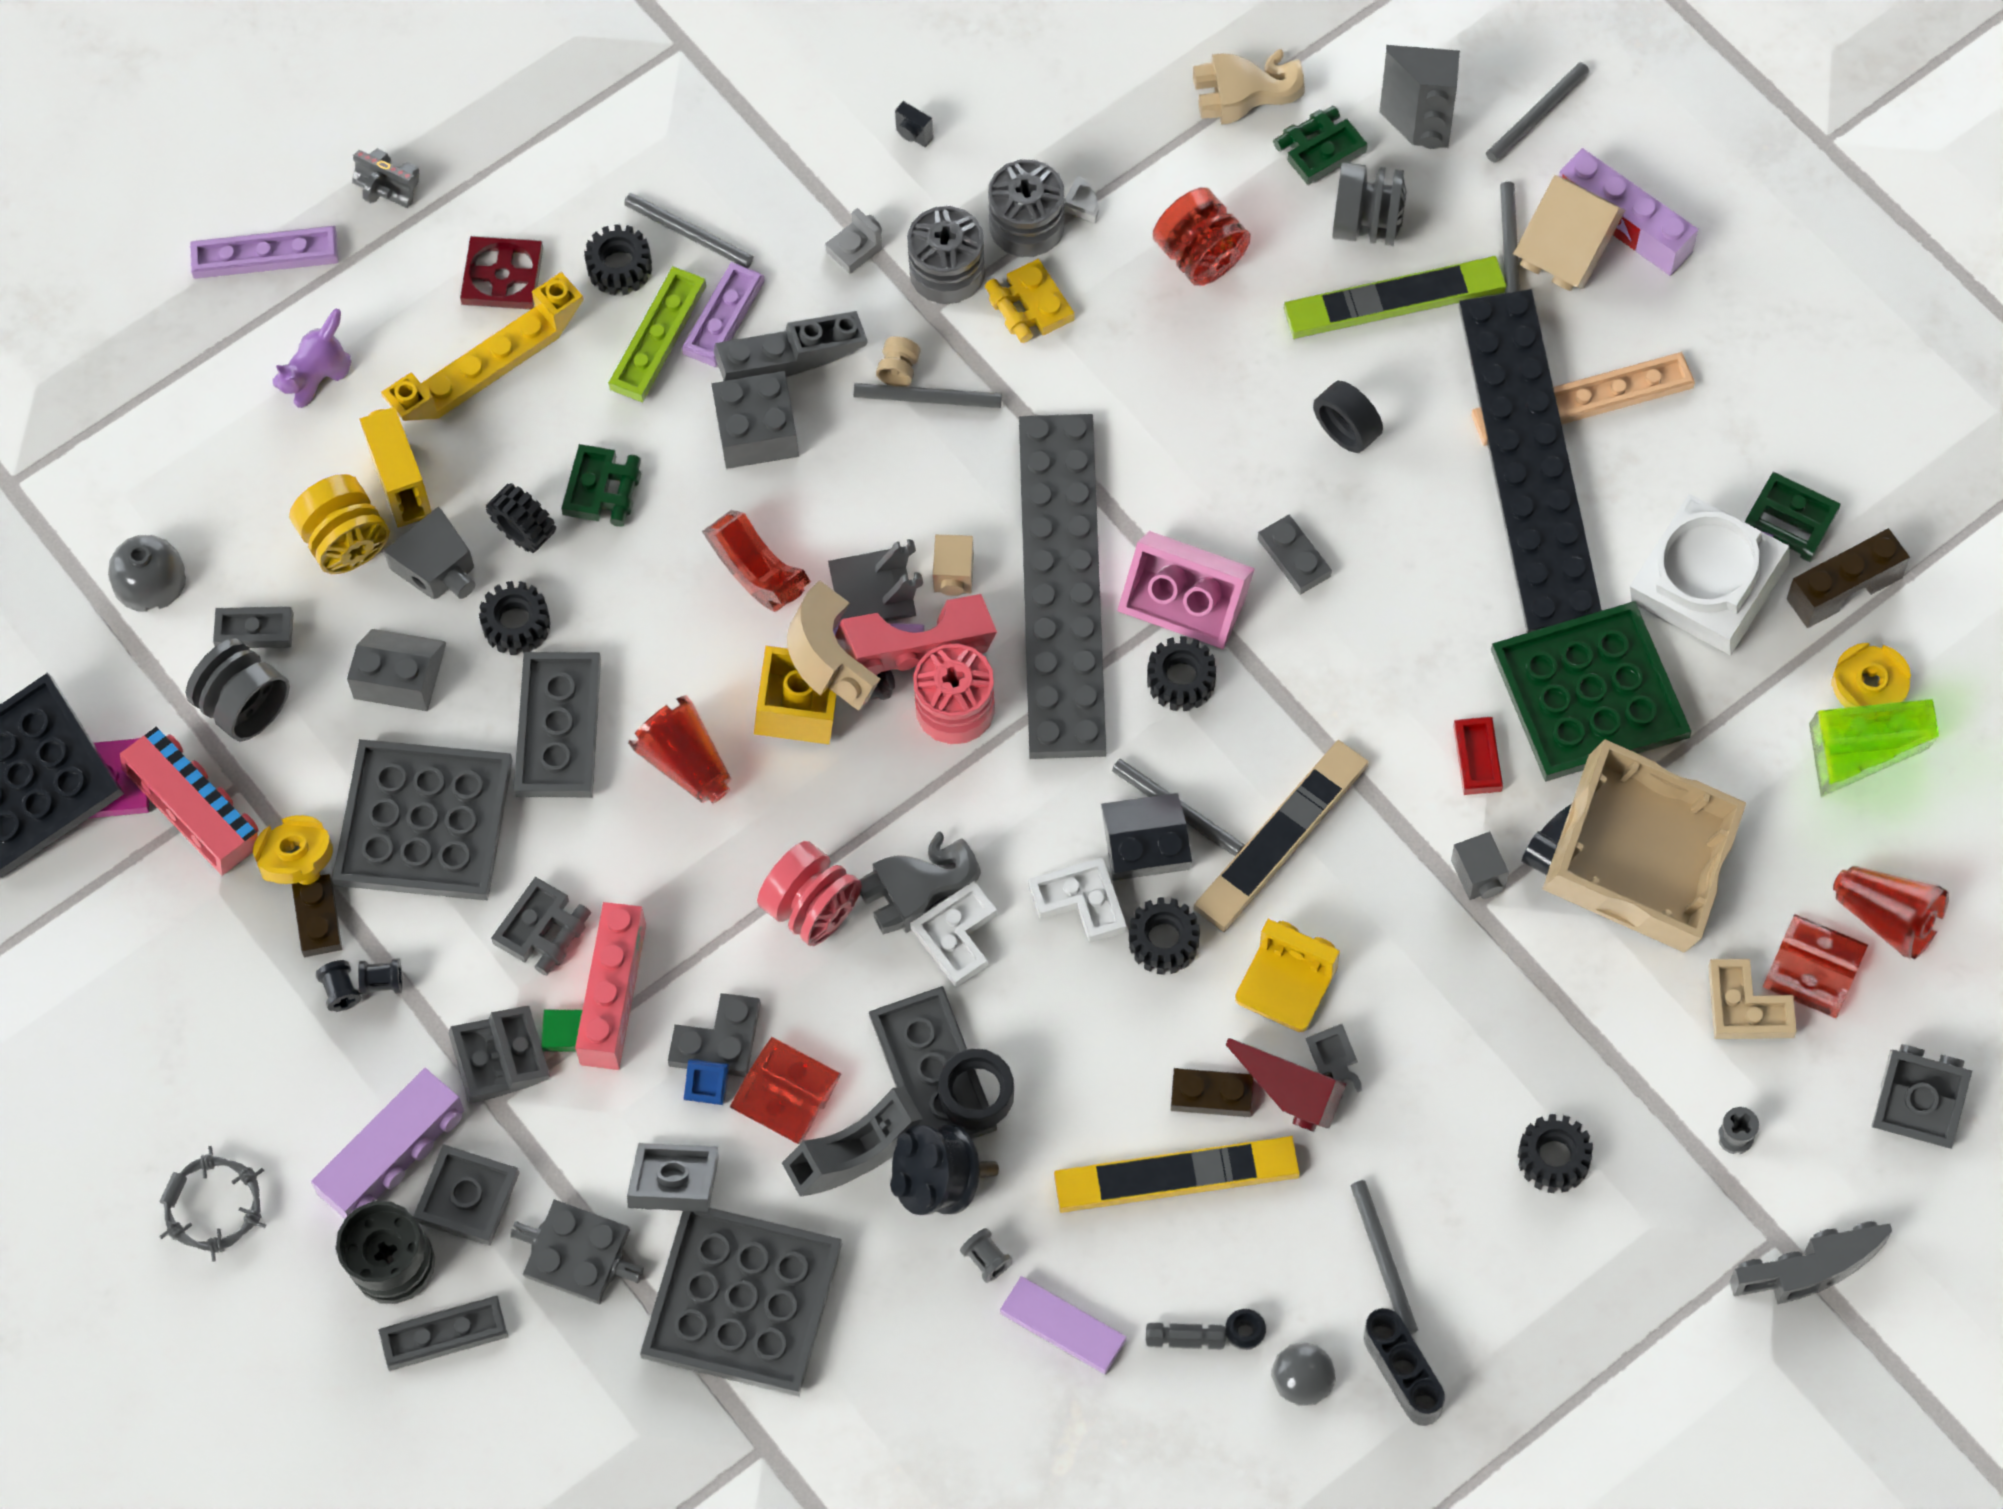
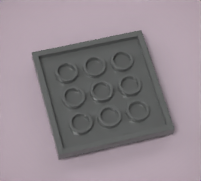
[332,739,513,901]
[640,1208,842,1397]

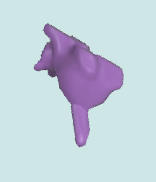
[273,308,351,408]

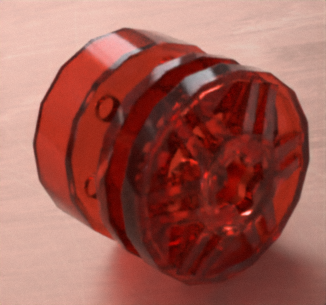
[1152,187,1251,286]

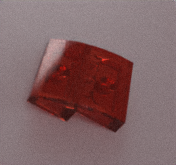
[1763,913,1868,1019]
[730,1037,842,1144]

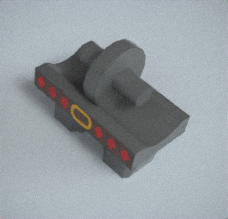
[352,148,419,208]

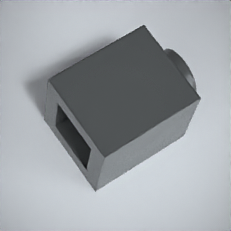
[1451,831,1509,900]

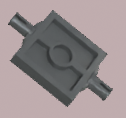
[510,1199,644,1305]

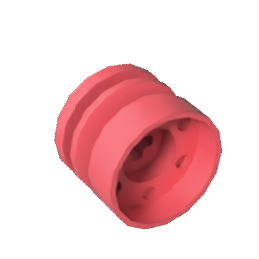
[913,644,995,744]
[757,841,862,946]

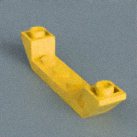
[381,271,584,421]

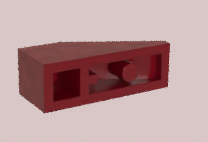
[1226,1038,1347,1132]

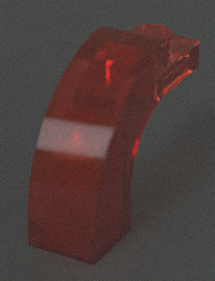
[702,510,811,612]

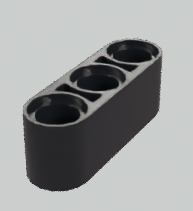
[1363,1308,1445,1426]

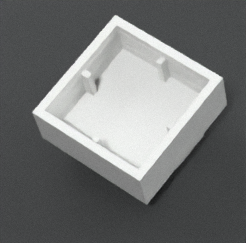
[1629,494,1790,656]

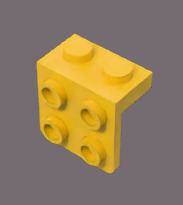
[1235,919,1340,1032]

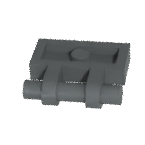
[491,876,591,976]

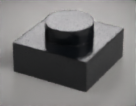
[895,101,933,147]

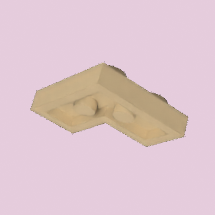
[1708,959,1797,1039]

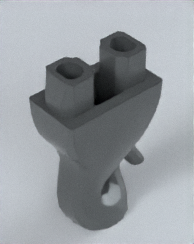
[860,831,981,935]

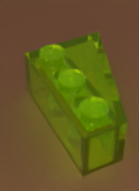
[1809,699,1939,797]

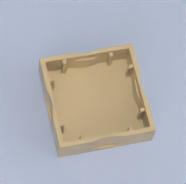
[1542,740,1746,953]

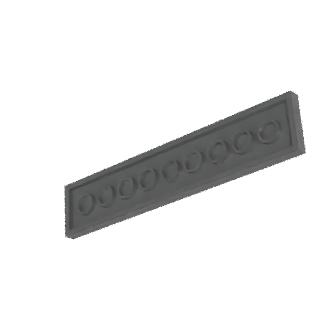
[1019,414,1106,759]

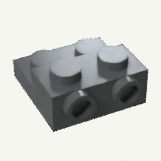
[1871,1044,1972,1149]

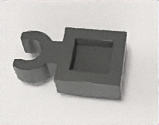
[1305,1024,1362,1099]

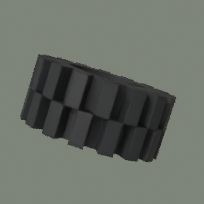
[584,224,652,295]
[486,483,556,553]
[479,581,551,655]
[1147,636,1216,711]
[1128,897,1200,975]
[1518,1114,1593,1193]

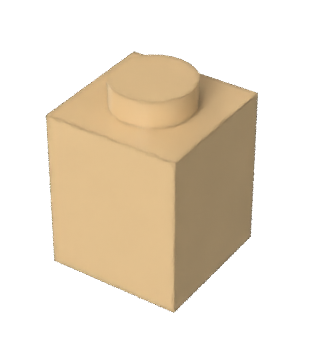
[933,534,974,596]

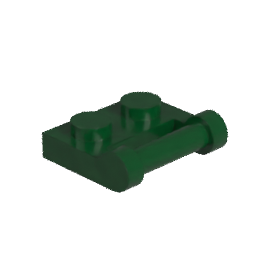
[1744,472,1841,563]

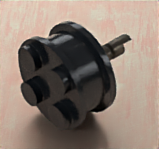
[890,1125,999,1215]

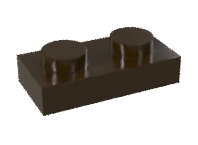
[291,874,343,957]
[1170,1068,1253,1117]

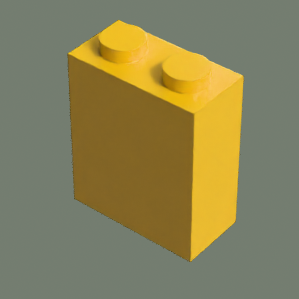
[359,407,432,528]

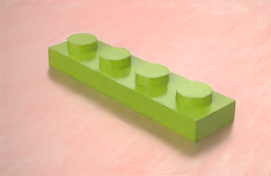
[608,266,707,403]

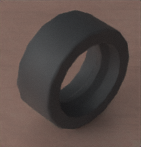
[1313,380,1383,453]
[938,1049,1014,1130]

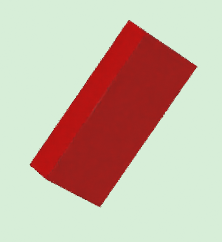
[1453,717,1503,795]

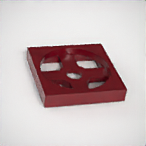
[460,236,543,309]

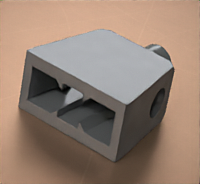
[383,507,476,599]

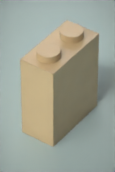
[1513,175,1625,291]

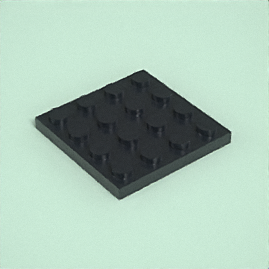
[0,673,124,878]

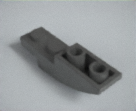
[713,311,868,381]
[1730,1221,1892,1304]

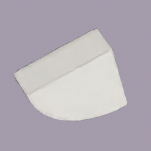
[1064,176,1098,223]

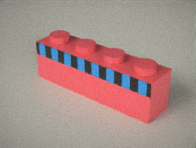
[120,726,259,876]

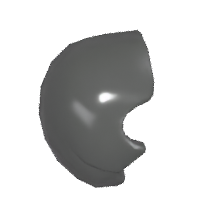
[1271,1342,1336,1406]

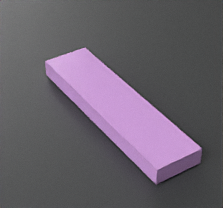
[190,226,339,279]

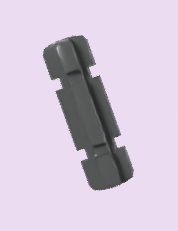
[1145,1322,1226,1350]

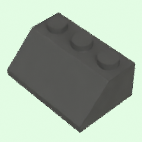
[1379,45,1460,149]

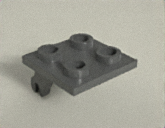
[828,539,923,622]

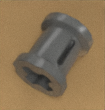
[1718,1107,1759,1154]
[960,1228,1013,1283]

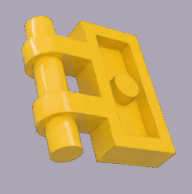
[984,258,1075,343]

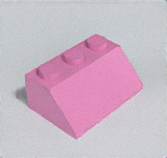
[1117,531,1255,649]

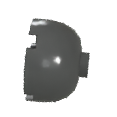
[108,535,186,612]

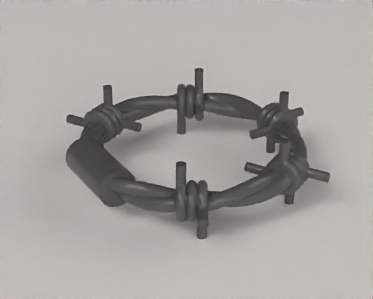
[159,1146,266,1262]

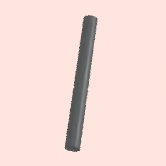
[1486,62,1589,163]
[1500,182,1520,293]
[624,193,754,268]
[853,383,1002,408]
[1112,759,1245,857]
[1350,1180,1418,1334]

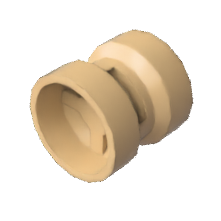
[876,336,921,387]

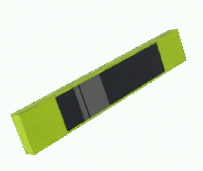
[1283,256,1506,339]

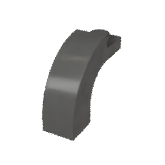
[782,1086,923,1197]

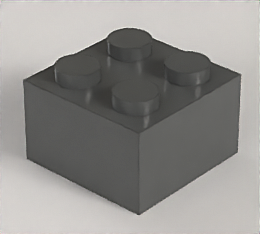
[711,371,799,469]

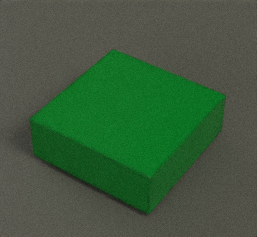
[542,1009,582,1052]

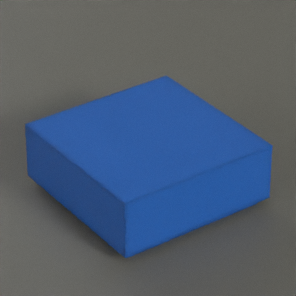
[683,1059,729,1105]

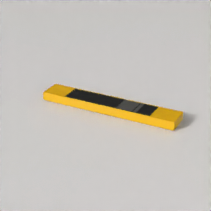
[1054,1136,1299,1213]

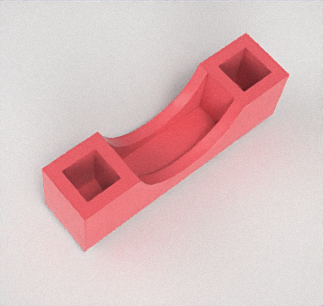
[835,594,997,675]

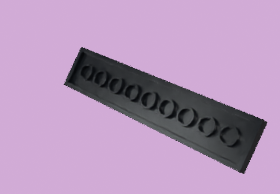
[1459,289,1602,633]

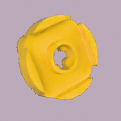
[1831,643,1911,721]
[253,815,333,885]

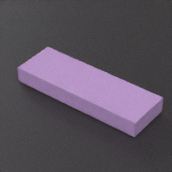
[682,262,765,367]
[1000,1276,1126,1375]

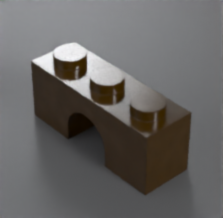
[1786,528,1910,629]

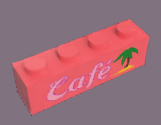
[575,902,646,1070]

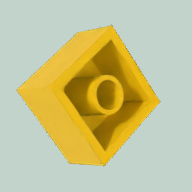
[753,645,837,745]

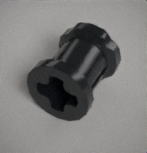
[358,958,403,996]
[315,960,362,1012]

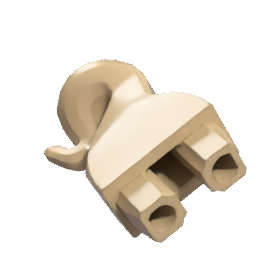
[1193,49,1305,125]

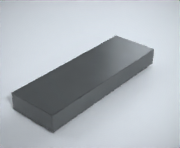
[378,1296,508,1371]

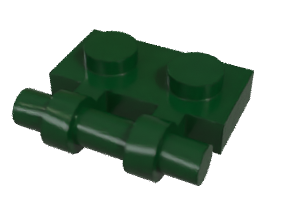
[1273,105,1368,185]
[561,444,642,527]

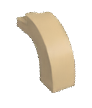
[787,580,880,711]

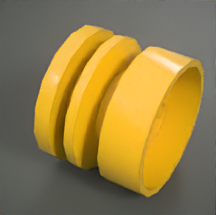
[289,474,390,574]

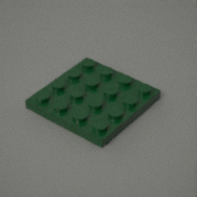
[1491,601,1692,782]

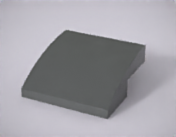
[448,1005,550,1103]

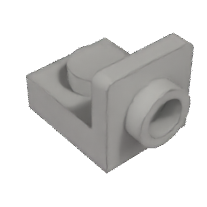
[825,208,882,274]

